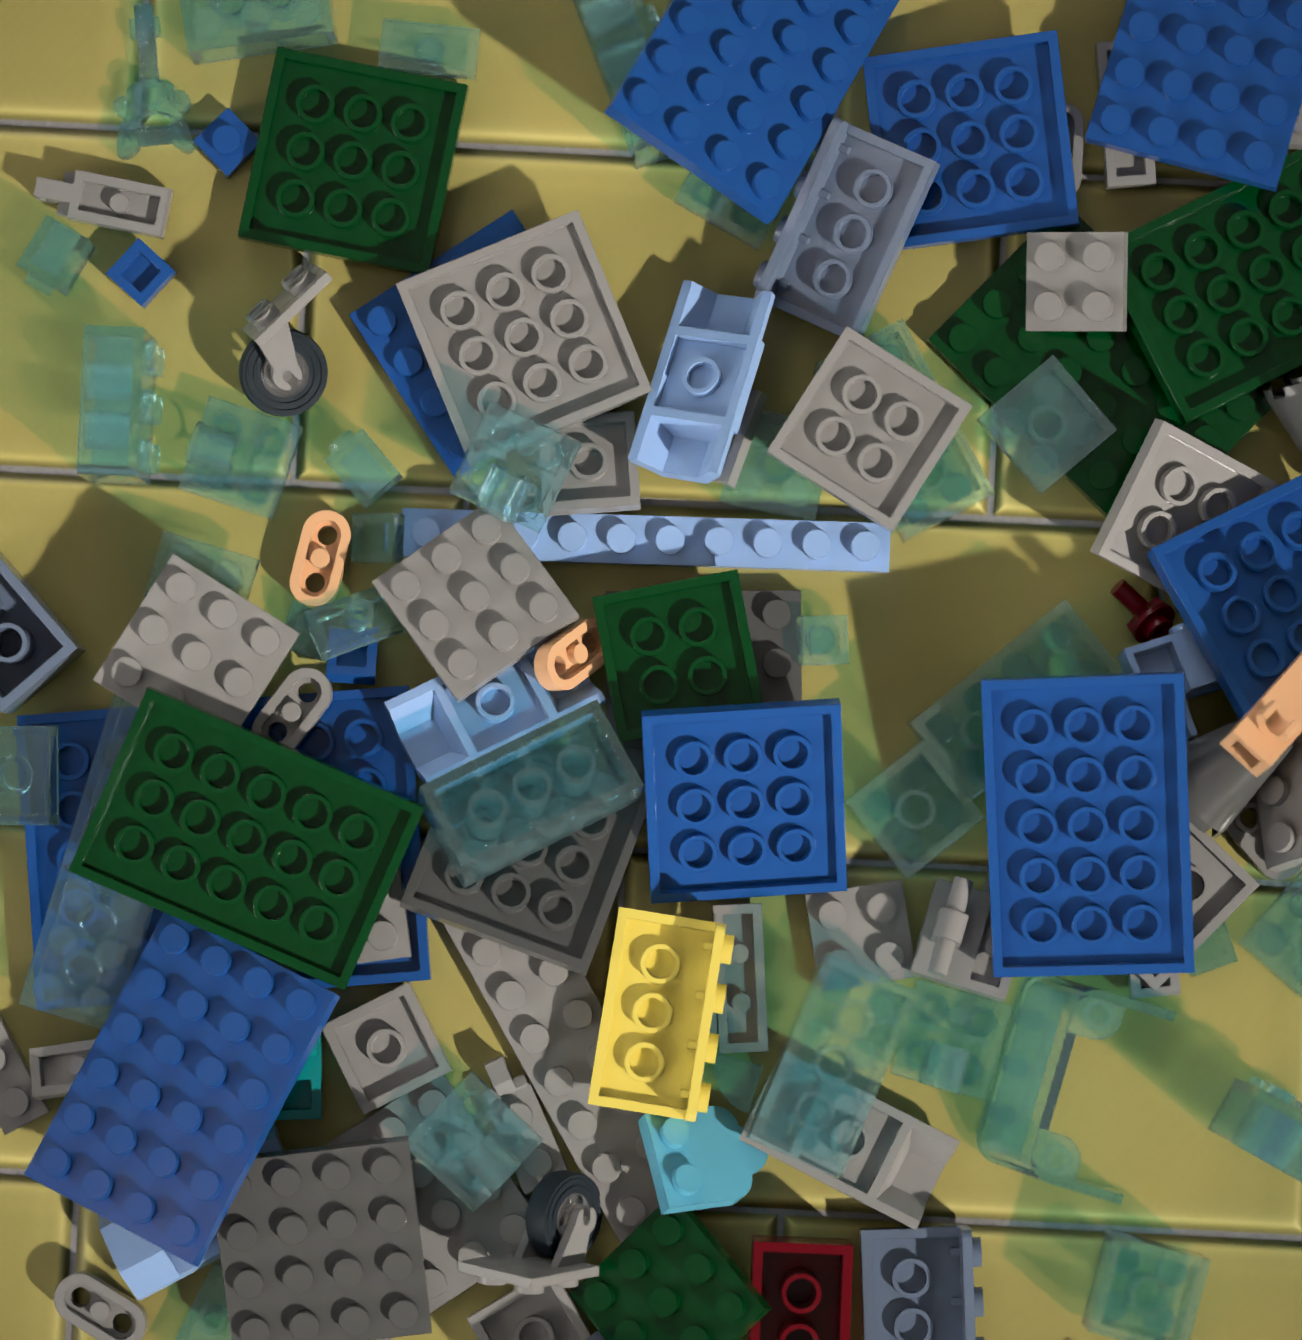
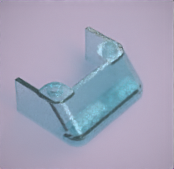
[976,976,1176,1205]

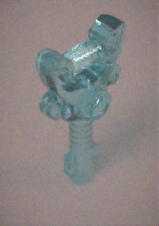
[113,3,195,160]

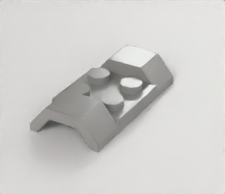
[739,1050,960,1230]

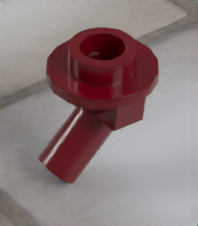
[1110,579,1175,643]

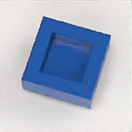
[193,108,258,179]
[106,238,177,309]
[326,629,378,685]

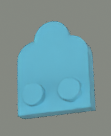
[638,1106,768,1215]

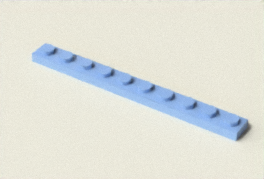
[401,508,890,573]

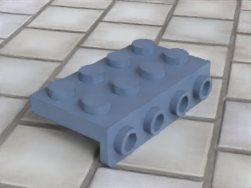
[753,117,940,336]
[859,1225,984,1340]

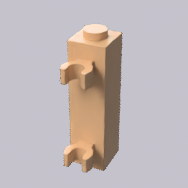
[1219,651,1302,778]

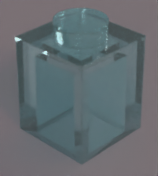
[16,215,96,297]
[325,428,403,509]

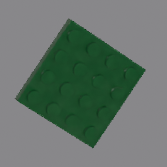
[237,47,469,274]

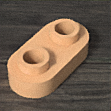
[289,510,352,608]
[534,618,605,691]

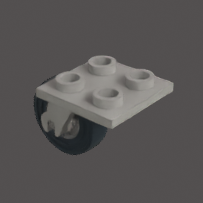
[239,263,333,417]
[458,1170,603,1295]

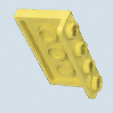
[588,907,735,1122]

